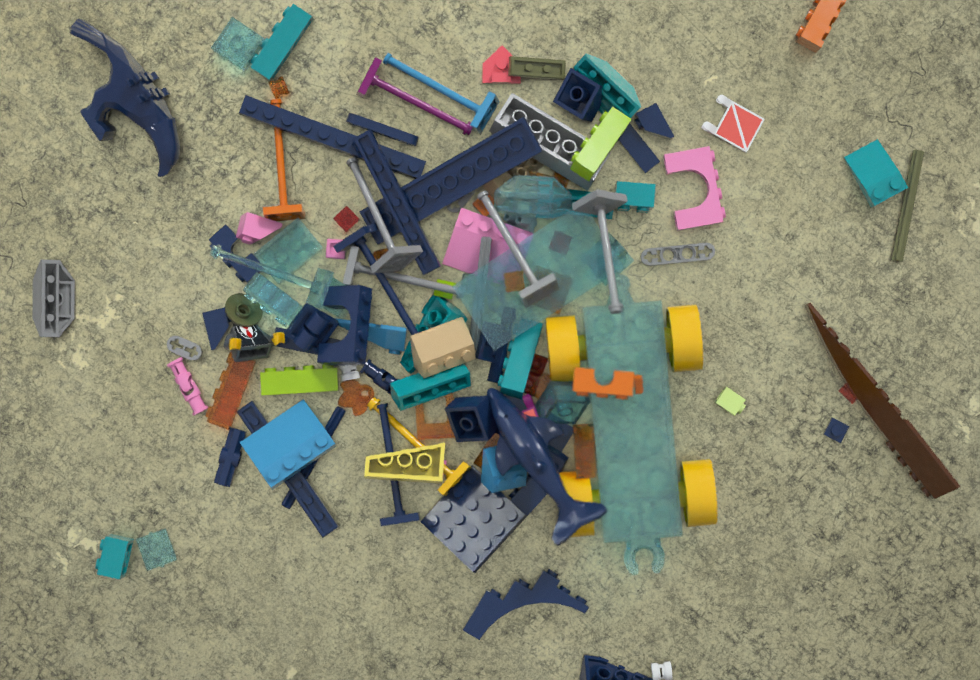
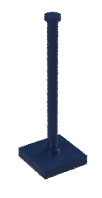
[333,223,420,336]
[377,403,421,526]

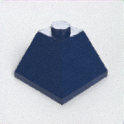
[553,68,602,122]

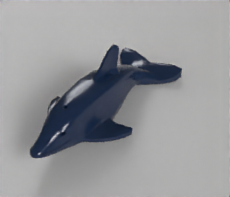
[487,388,607,546]

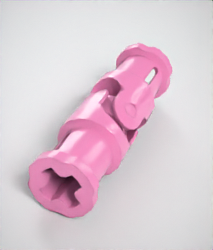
[167,357,209,416]

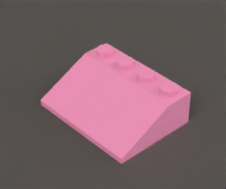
[442,208,534,289]

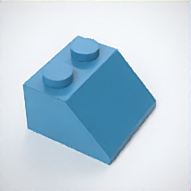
[481,446,527,493]

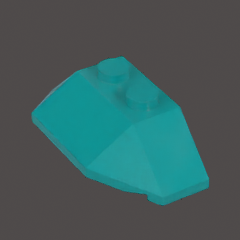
[573,53,642,118]

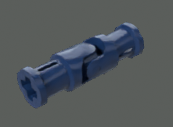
[360,359,398,395]

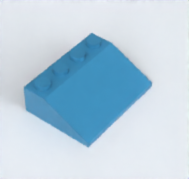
[240,399,336,490]

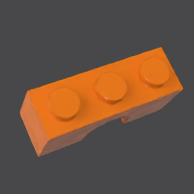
[572,367,634,400]

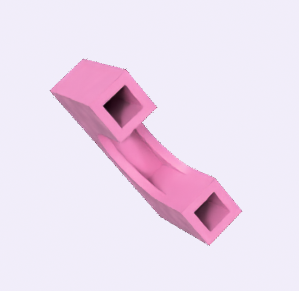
[663,146,726,231]

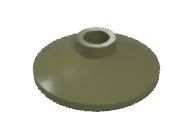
[225,293,262,327]

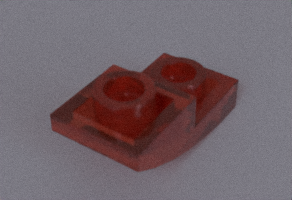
[524,354,548,397]

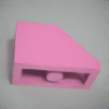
[236,212,283,244]

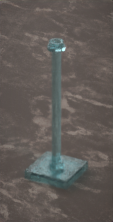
[210,245,334,309]

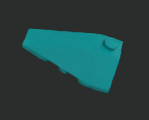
[400,293,468,374]

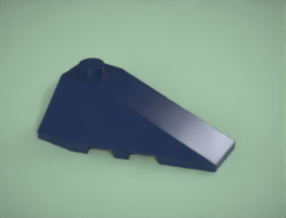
[579,655,653,680]

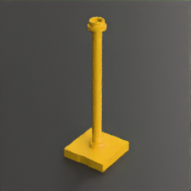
[367,397,472,496]

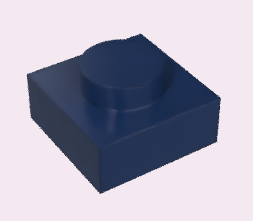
[823,417,850,443]

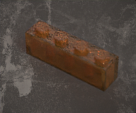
[205,352,257,430]

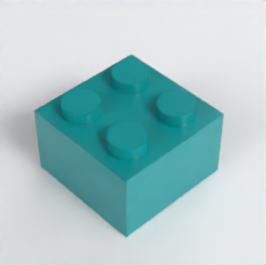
[614,181,656,213]
[95,534,134,579]

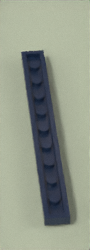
[239,95,426,179]

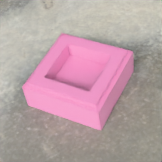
[326,239,346,259]

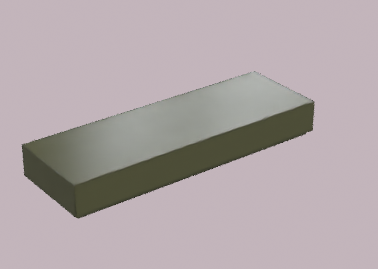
[508,56,566,80]

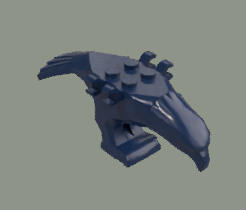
[69,19,181,177]

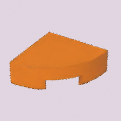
[634,374,643,394]

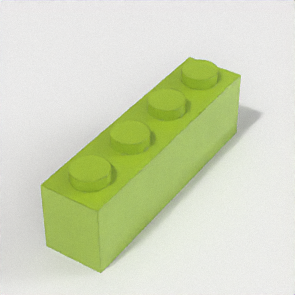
[570,106,632,182]
[260,365,340,396]

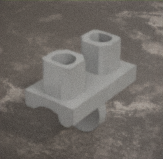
[503,208,539,232]

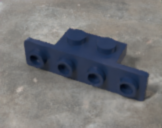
[475,307,516,383]

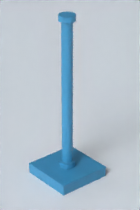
[383,53,500,135]

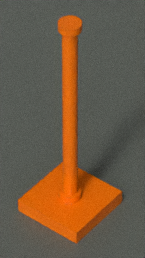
[263,99,305,221]

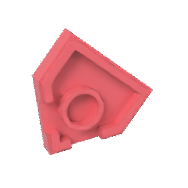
[482,45,521,84]

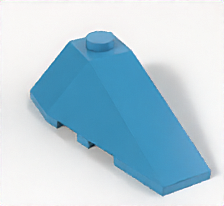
[334,318,408,355]

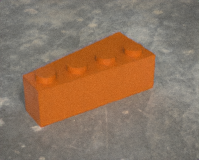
[796,0,846,53]

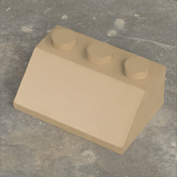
[410,317,476,378]

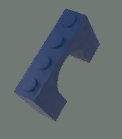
[317,285,372,366]

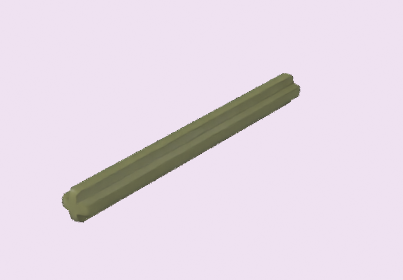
[892,150,924,262]

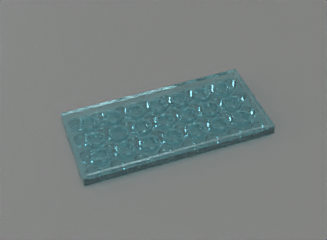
[452,208,624,351]

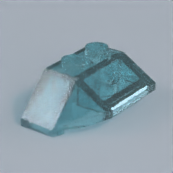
[494,175,572,219]

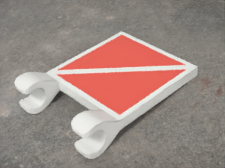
[702,95,765,153]

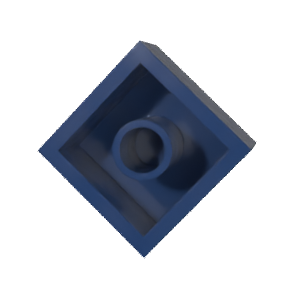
[445,395,499,442]

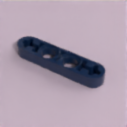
[346,113,419,147]

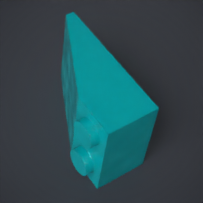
[844,139,908,208]

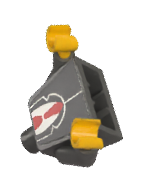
[224,323,285,362]

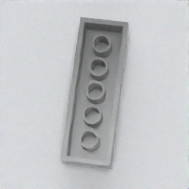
[489,93,611,191]

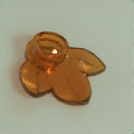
[338,380,374,416]

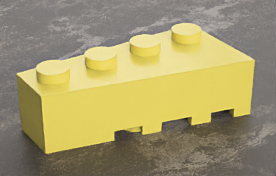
[364,443,445,484]

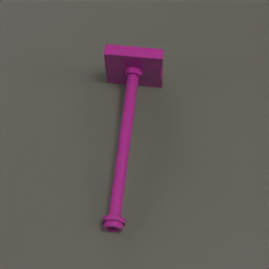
[356,57,473,135]

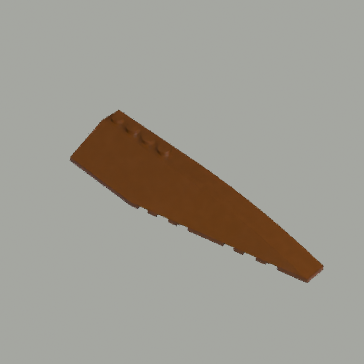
[805,303,961,499]

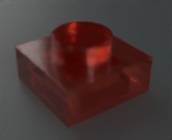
[333,206,360,233]

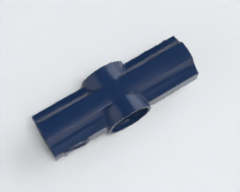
[214,427,246,487]

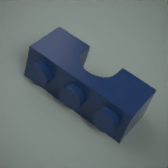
[209,224,266,283]

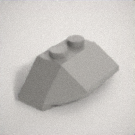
[32,260,75,337]

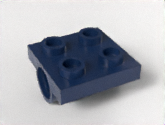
[285,303,339,353]

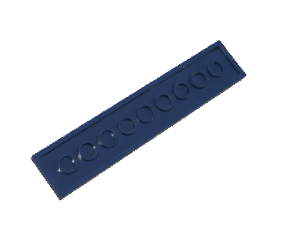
[359,117,543,245]

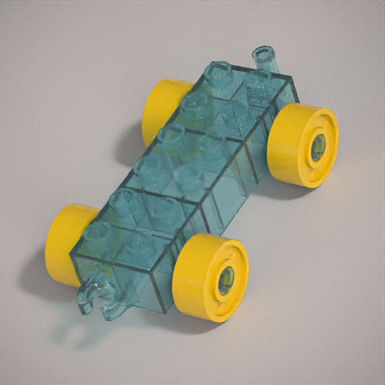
[545,275,717,575]

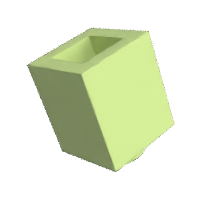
[714,387,746,416]

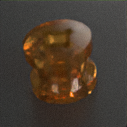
[268,76,290,99]

